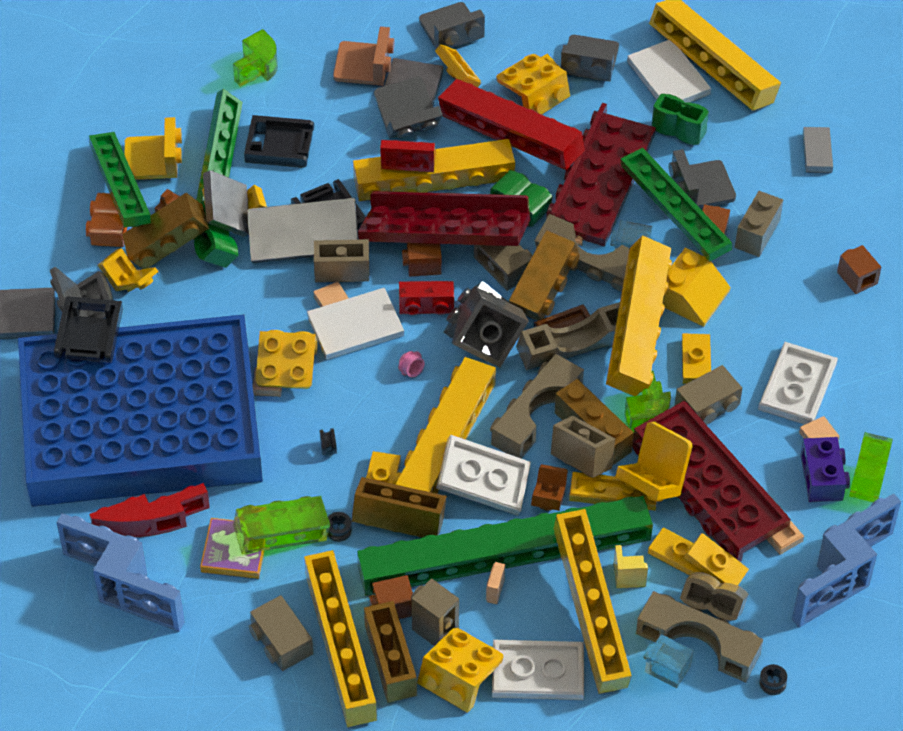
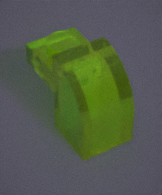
[233,29,278,87]
[624,370,671,432]
[849,432,893,502]

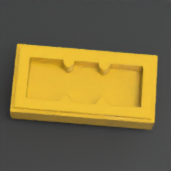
[435,45,481,87]
[682,333,711,384]
[366,451,401,484]
[648,527,703,576]
[684,533,749,585]

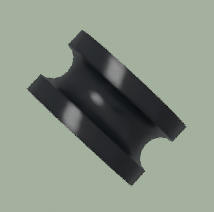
[319,428,337,455]
[325,512,352,542]
[759,664,788,695]

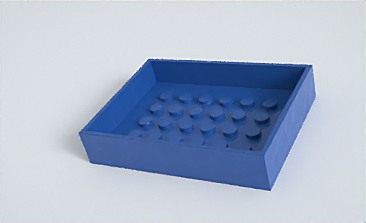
[18,314,263,507]

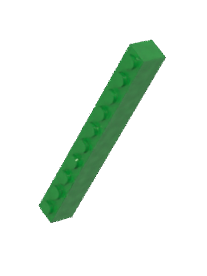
[357,496,653,596]

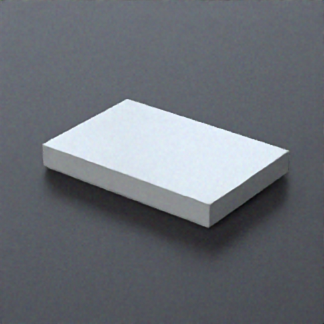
[627,40,711,102]
[307,287,404,360]
[758,342,838,425]
[436,435,531,516]
[492,640,584,700]

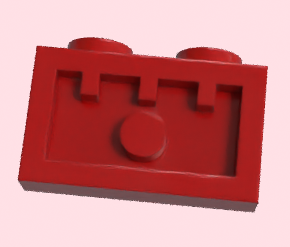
[380,140,436,172]
[399,281,454,315]

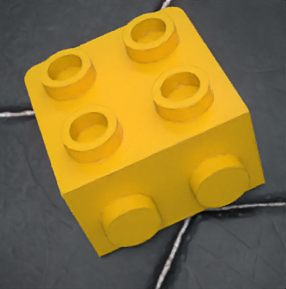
[496,54,570,114]
[124,117,182,180]
[255,330,318,389]
[615,422,692,502]
[417,628,504,713]

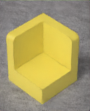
[613,545,648,588]

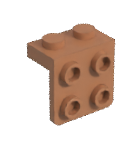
[333,26,395,86]

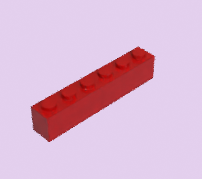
[438,79,585,170]

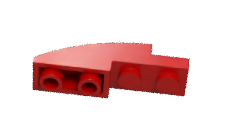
[89,483,210,537]

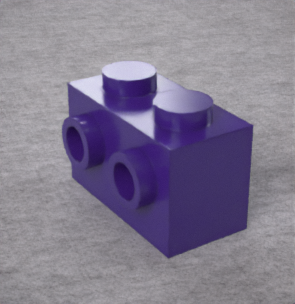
[800,437,850,502]

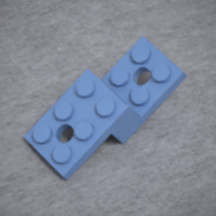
[792,493,901,628]
[56,513,185,632]

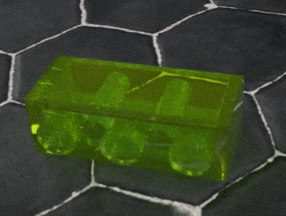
[233,496,330,554]

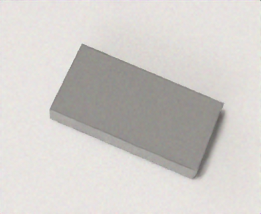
[803,127,833,173]

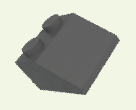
[452,286,529,368]

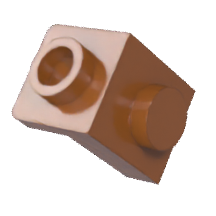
[531,464,568,511]

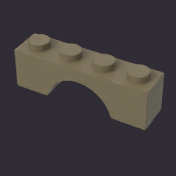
[534,214,629,292]
[516,302,620,370]
[490,354,584,459]
[636,591,763,683]

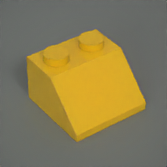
[662,247,731,327]

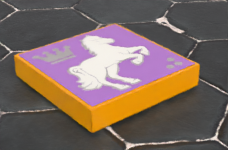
[200,518,269,579]

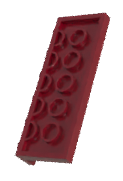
[546,103,656,247]
[358,191,530,246]
[632,400,791,562]

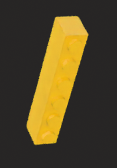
[649,0,781,111]
[353,139,515,201]
[606,235,672,397]
[393,357,496,494]
[553,509,632,694]
[304,550,377,727]

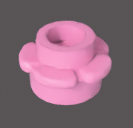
[398,351,425,377]

